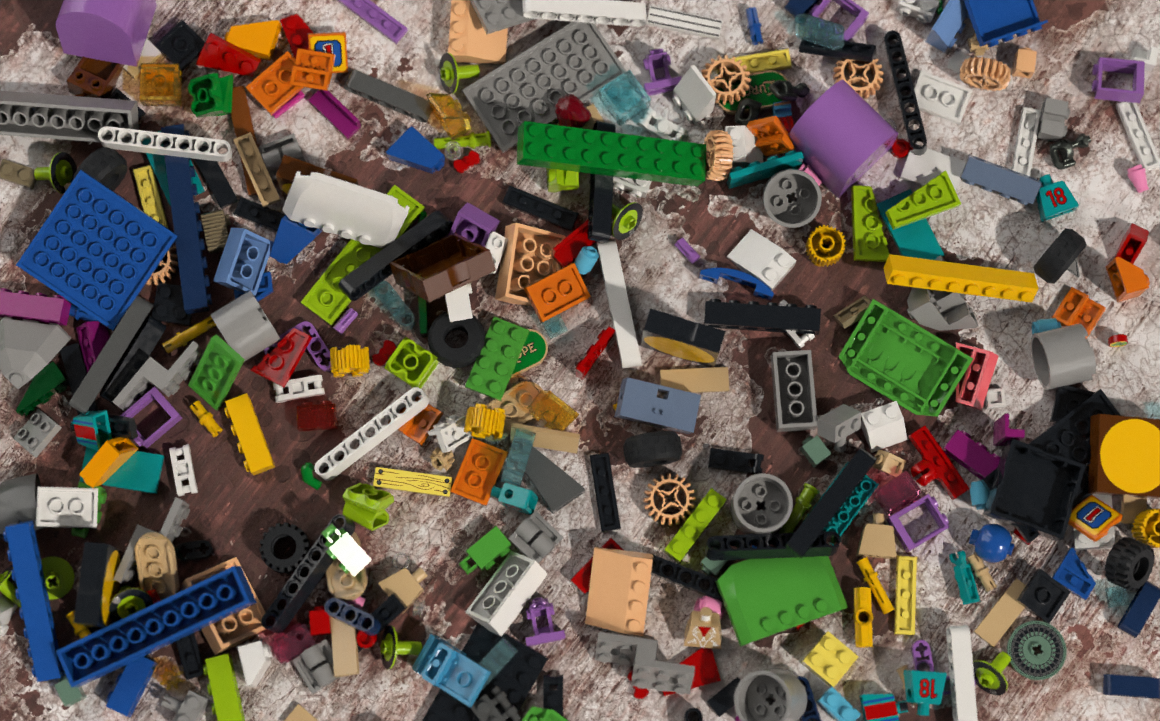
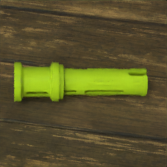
[434,131,491,149]
[778,483,820,533]

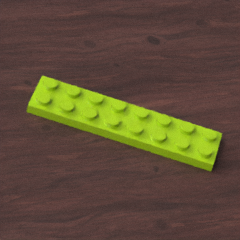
[301,185,425,326]

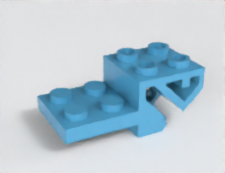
[412,633,491,707]

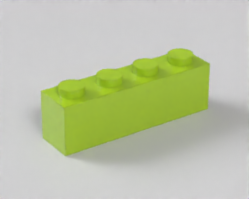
[664,488,727,564]
[203,654,245,721]

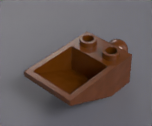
[67,57,124,99]

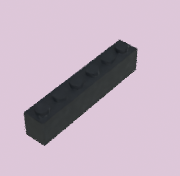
[704,299,821,335]

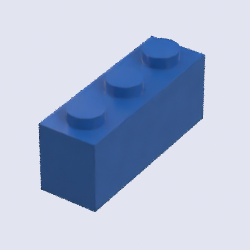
[106,657,158,717]

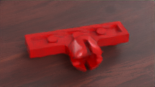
[908,425,970,500]

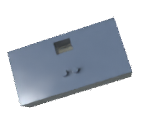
[614,377,701,434]

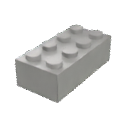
[770,350,818,432]

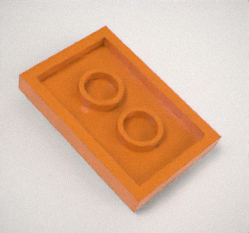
[245,51,304,116]
[524,263,591,323]
[450,438,508,507]

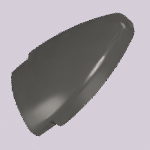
[0,473,46,540]

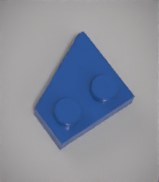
[1052,547,1096,601]

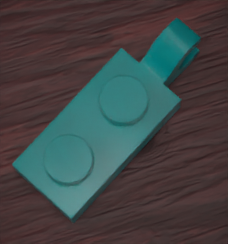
[949,550,980,605]

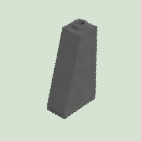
[513,443,585,514]

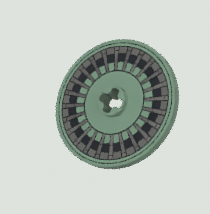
[1007,621,1067,680]

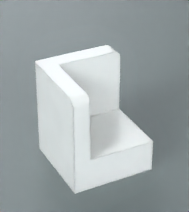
[1130,47,1159,72]

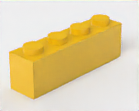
[224,393,275,475]

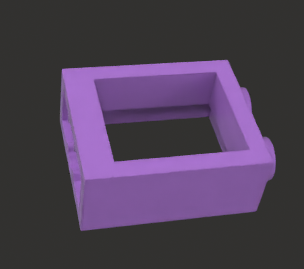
[809,0,869,42]
[1092,57,1145,103]
[120,386,182,448]
[886,494,949,553]

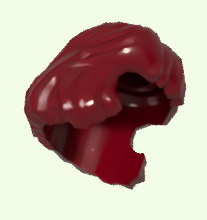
[555,94,592,128]

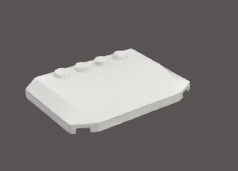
[282,171,410,248]

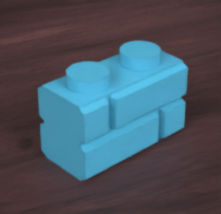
[816,687,861,721]

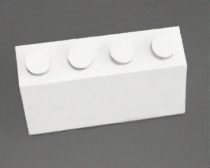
[465,551,548,636]

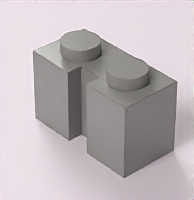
[1037,97,1070,142]

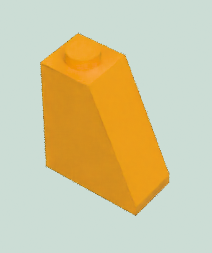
[224,20,282,61]
[79,437,139,488]

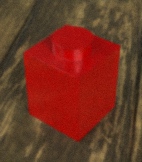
[309,606,331,636]

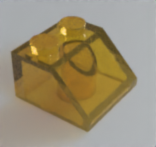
[139,63,182,106]
[426,93,472,141]
[527,390,579,431]

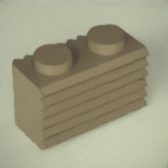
[201,210,231,254]

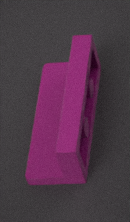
[308,90,361,140]
[76,321,113,373]
[993,413,1025,446]

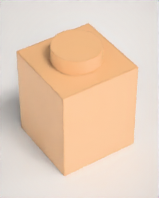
[1012,47,1037,78]

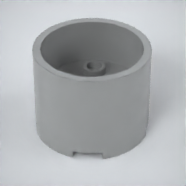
[763,168,822,228]
[210,290,281,362]
[1031,323,1096,390]
[730,473,793,535]
[734,668,807,721]

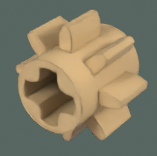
[968,33,989,56]
[430,447,455,471]

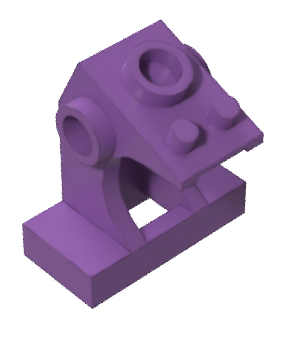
[643,48,681,97]
[525,597,566,647]

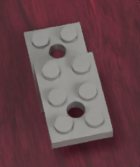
[113,341,204,412]
[113,497,190,586]
[595,632,695,694]

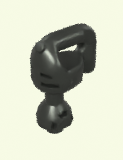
[769,80,810,101]
[735,98,762,126]
[1049,133,1091,170]

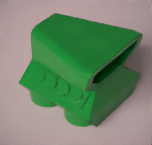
[188,73,233,118]

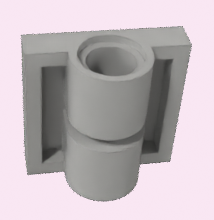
[259,133,305,182]
[13,408,62,458]
[508,511,563,564]
[292,639,340,694]

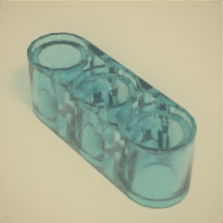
[794,14,845,49]
[374,280,416,330]
[501,428,536,487]
[479,637,518,692]

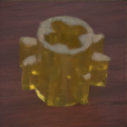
[159,666,184,691]

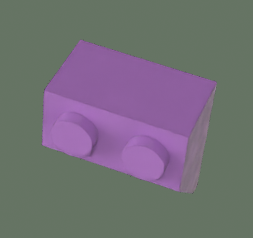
[448,202,500,247]

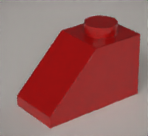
[1114,223,1149,264]

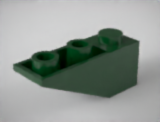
[16,361,69,416]

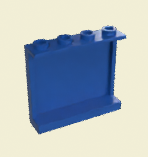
[964,0,1048,48]

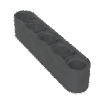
[344,70,435,123]

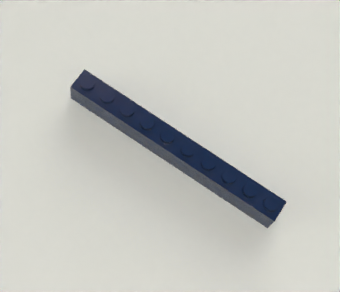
[161,124,212,314]

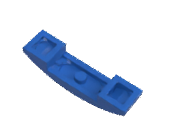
[699,268,774,301]

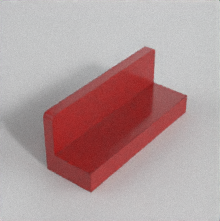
[551,217,597,268]

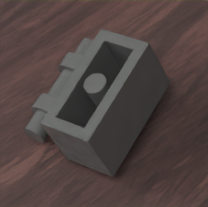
[471,686,521,721]

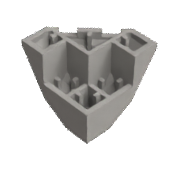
[907,255,978,331]
[0,317,71,389]

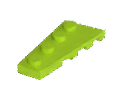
[885,170,961,230]
[851,186,889,262]

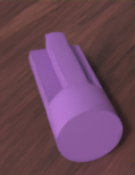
[674,237,701,264]
[332,307,358,335]

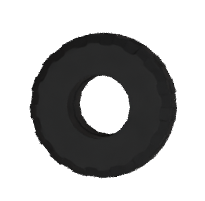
[73,147,128,191]
[1033,228,1086,284]
[428,312,485,368]
[623,431,682,468]

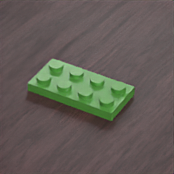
[465,316,530,402]
[188,334,245,410]

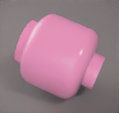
[694,595,725,619]

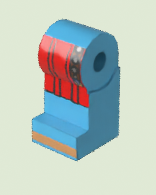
[772,101,794,134]

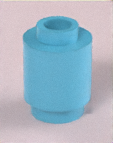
[574,246,599,275]
[1031,318,1061,335]
[969,481,989,510]

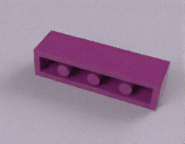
[0,288,71,326]
[942,430,1001,480]

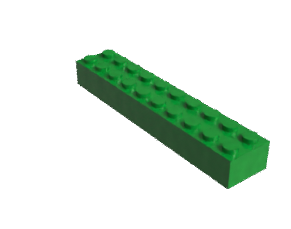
[517,121,706,187]

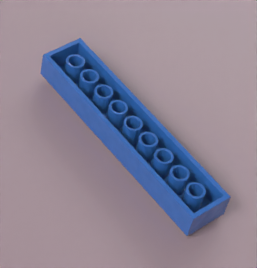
[56,566,257,688]

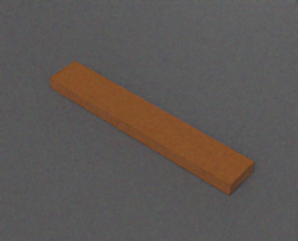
[231,85,258,197]

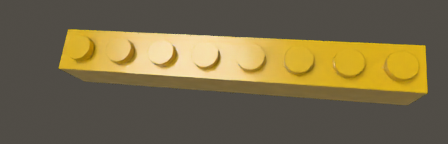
[883,254,1039,303]

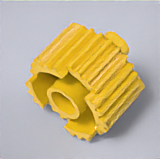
[805,225,846,267]
[330,345,370,377]
[464,404,506,440]
[1131,509,1160,548]

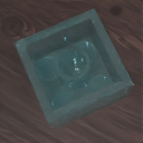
[598,70,651,126]

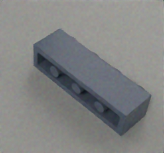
[961,154,1041,205]

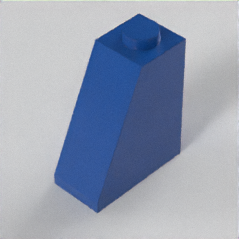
[386,126,445,174]
[270,215,322,264]

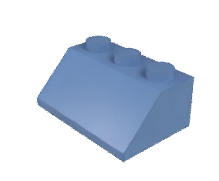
[926,0,970,53]
[213,227,274,296]

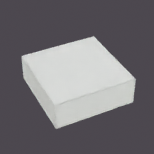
[985,387,1006,409]

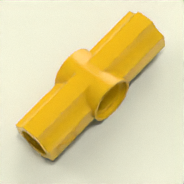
[853,587,873,648]

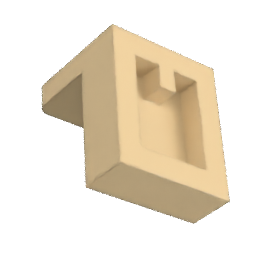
[872,450,906,479]

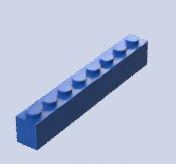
[3,520,65,682]

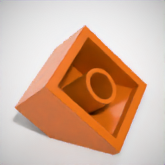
[1106,257,1150,302]

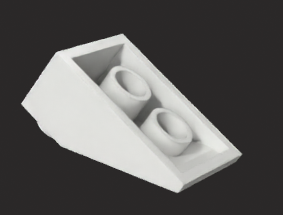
[672,65,717,124]
[727,229,797,291]
[1074,494,1115,550]

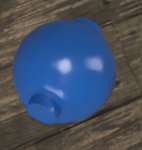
[969,524,1015,563]

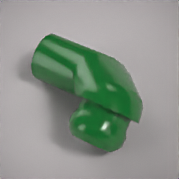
[300,462,322,491]

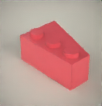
[956,342,999,411]

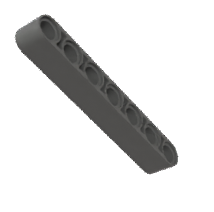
[68,295,154,414]

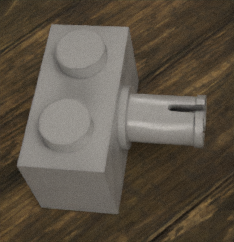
[818,404,861,452]
[161,690,210,721]

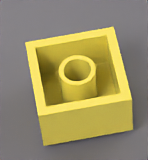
[801,631,859,687]

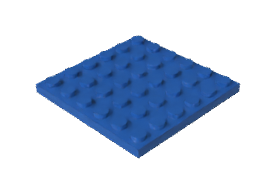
[16,170,178,331]

